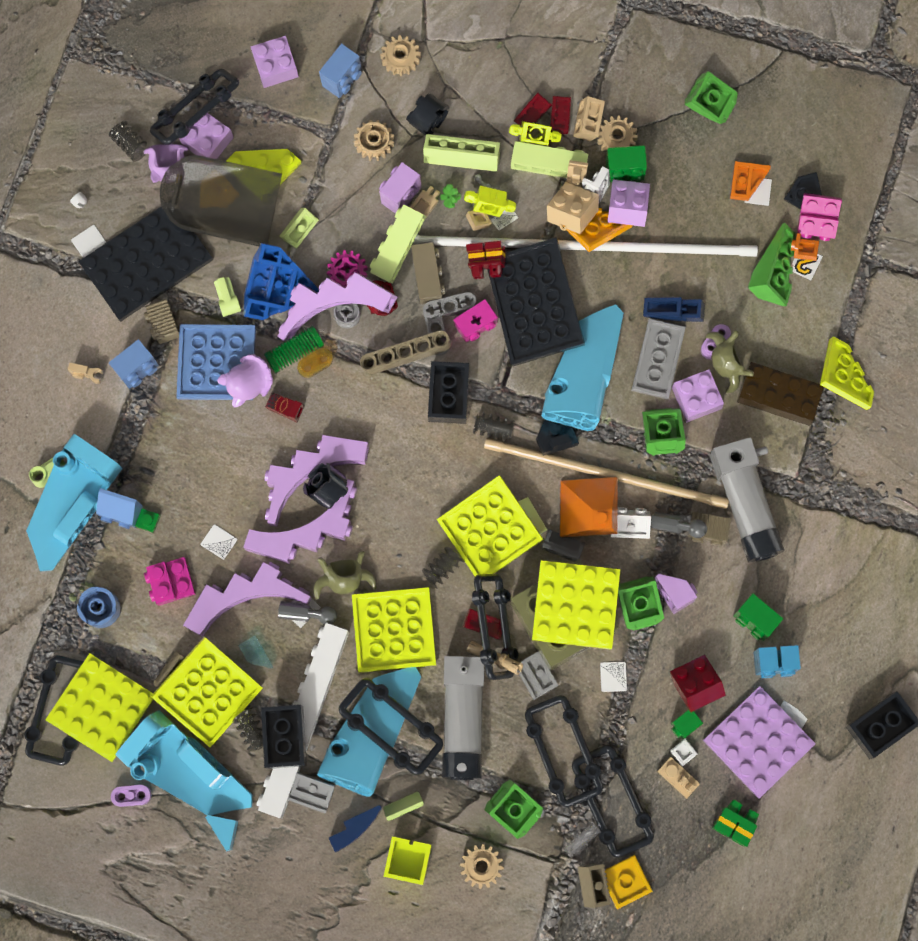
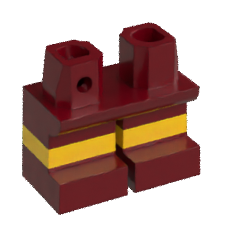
[466,241,505,279]

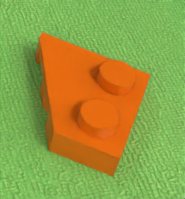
[730,161,771,201]

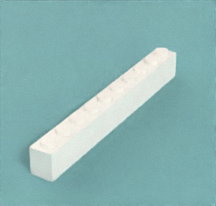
[257,623,349,819]

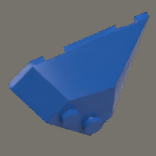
[244,243,319,320]

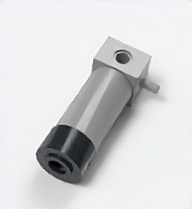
[710,437,785,563]
[442,656,484,781]

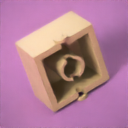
[547,182,599,234]

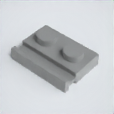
[517,651,558,700]
[289,772,335,813]

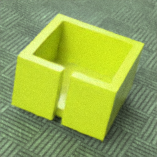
[383,836,432,885]

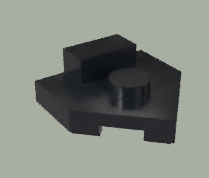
[784,172,822,210]
[536,419,579,456]

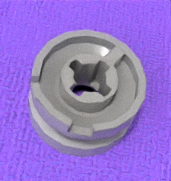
[333,304,360,329]

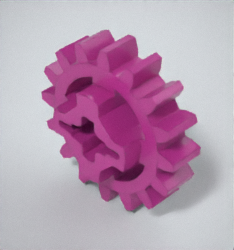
[327,250,368,288]

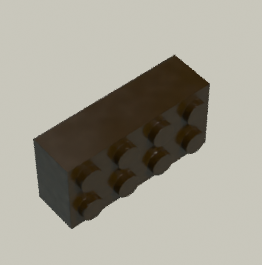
[737,362,824,426]

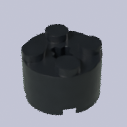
[406,93,449,136]
[303,463,348,509]

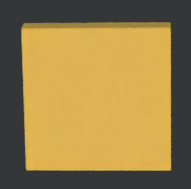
[605,855,653,909]

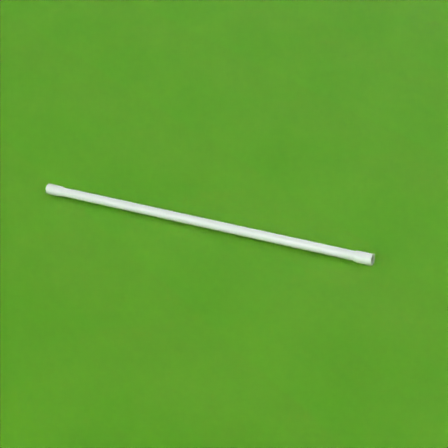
[412,235,758,257]

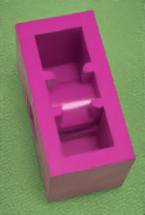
[453,299,498,342]

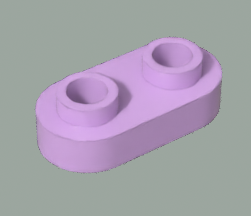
[701,324,731,360]
[111,785,152,807]

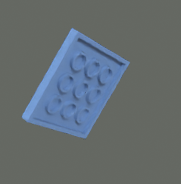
[176,324,256,400]

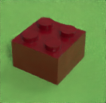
[670,654,726,713]

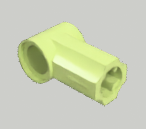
[214,277,241,317]
[29,458,66,488]

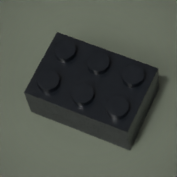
[428,361,469,424]
[846,691,918,760]
[261,705,307,769]

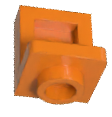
[791,233,819,261]

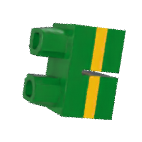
[712,800,759,847]

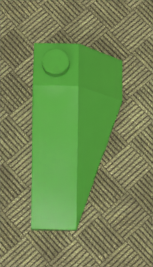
[748,223,795,306]

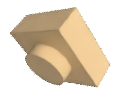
[466,211,491,231]

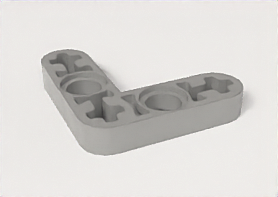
[423,292,476,355]

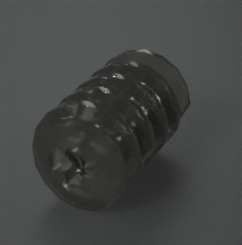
[109,121,147,162]
[473,412,515,442]
[422,547,465,589]
[232,707,263,751]

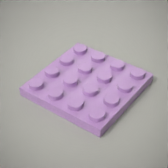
[703,686,815,799]

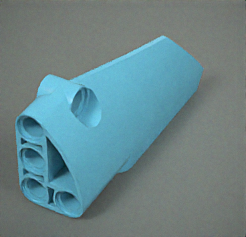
[541,304,624,431]
[26,434,123,571]
[317,667,421,797]
[115,710,252,816]

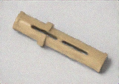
[467,641,523,675]

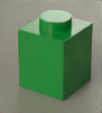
[671,710,703,739]

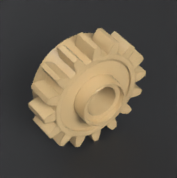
[380,35,421,76]
[597,116,638,151]
[354,120,394,161]
[460,844,504,889]

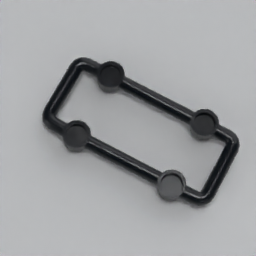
[150,69,239,145]
[472,574,519,680]
[24,655,84,766]
[339,678,443,775]
[525,695,603,807]
[572,745,654,858]

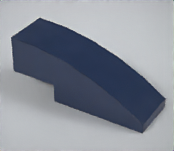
[643,297,705,322]
[329,805,382,853]

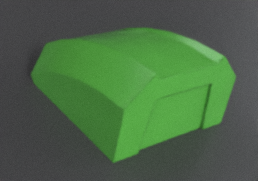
[685,71,738,124]
[642,408,686,456]
[618,577,664,630]
[484,780,543,839]

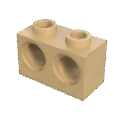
[573,96,605,142]

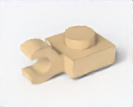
[68,363,103,384]

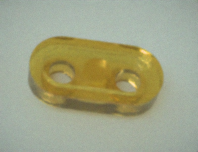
[297,348,333,378]

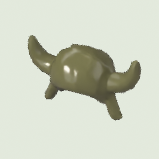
[705,330,754,393]
[314,551,377,600]

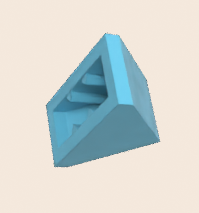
[205,815,238,851]

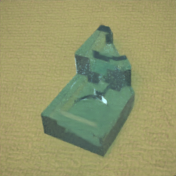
[238,635,273,669]

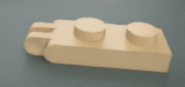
[410,186,440,219]

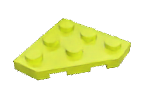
[223,149,301,202]
[820,336,874,410]

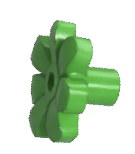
[440,184,461,208]

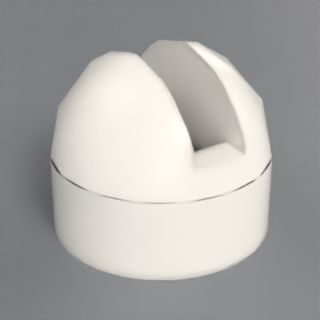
[70,192,87,208]

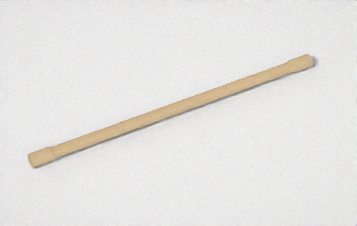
[484,437,729,510]

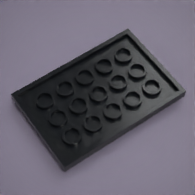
[78,200,213,322]
[487,237,585,367]

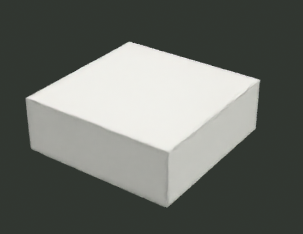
[670,738,698,766]

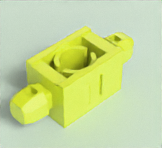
[509,121,562,145]
[464,186,516,217]

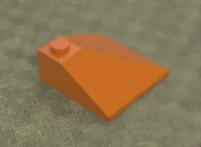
[560,477,618,537]

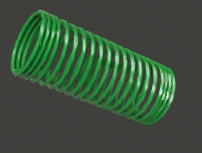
[264,325,324,374]

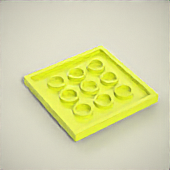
[437,475,543,576]
[532,560,620,650]
[352,587,436,673]
[151,637,263,747]
[45,653,153,762]

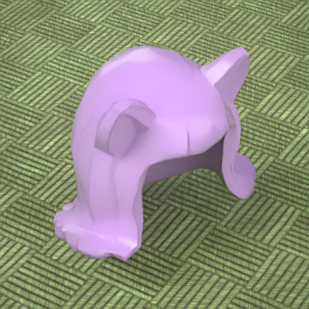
[144,144,188,184]
[217,354,273,407]

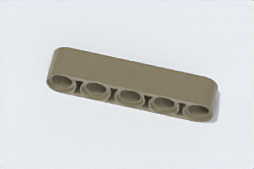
[360,330,452,374]

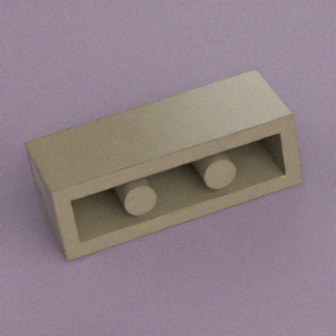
[411,242,445,304]

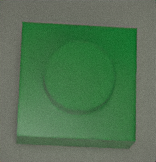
[135,508,161,533]

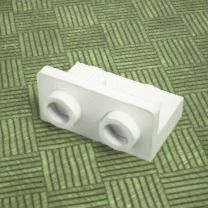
[582,166,610,203]
[611,507,651,539]

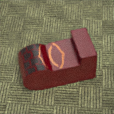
[265,393,304,423]

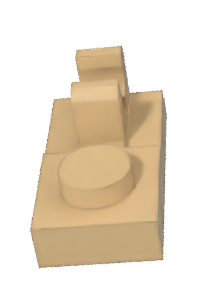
[566,160,588,188]
[657,757,700,799]

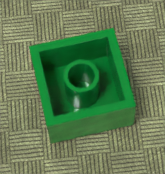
[605,146,647,182]
[733,593,783,641]

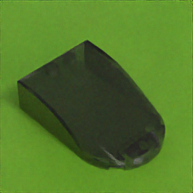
[160,156,282,247]

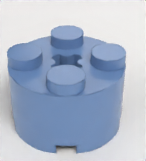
[77,587,121,628]

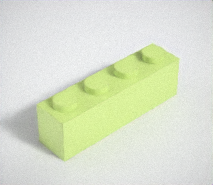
[423,134,500,171]
[511,141,588,178]
[370,205,426,284]

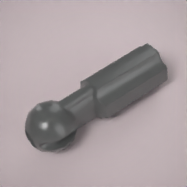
[651,512,707,538]
[278,601,337,625]

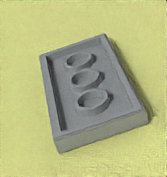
[631,318,686,400]

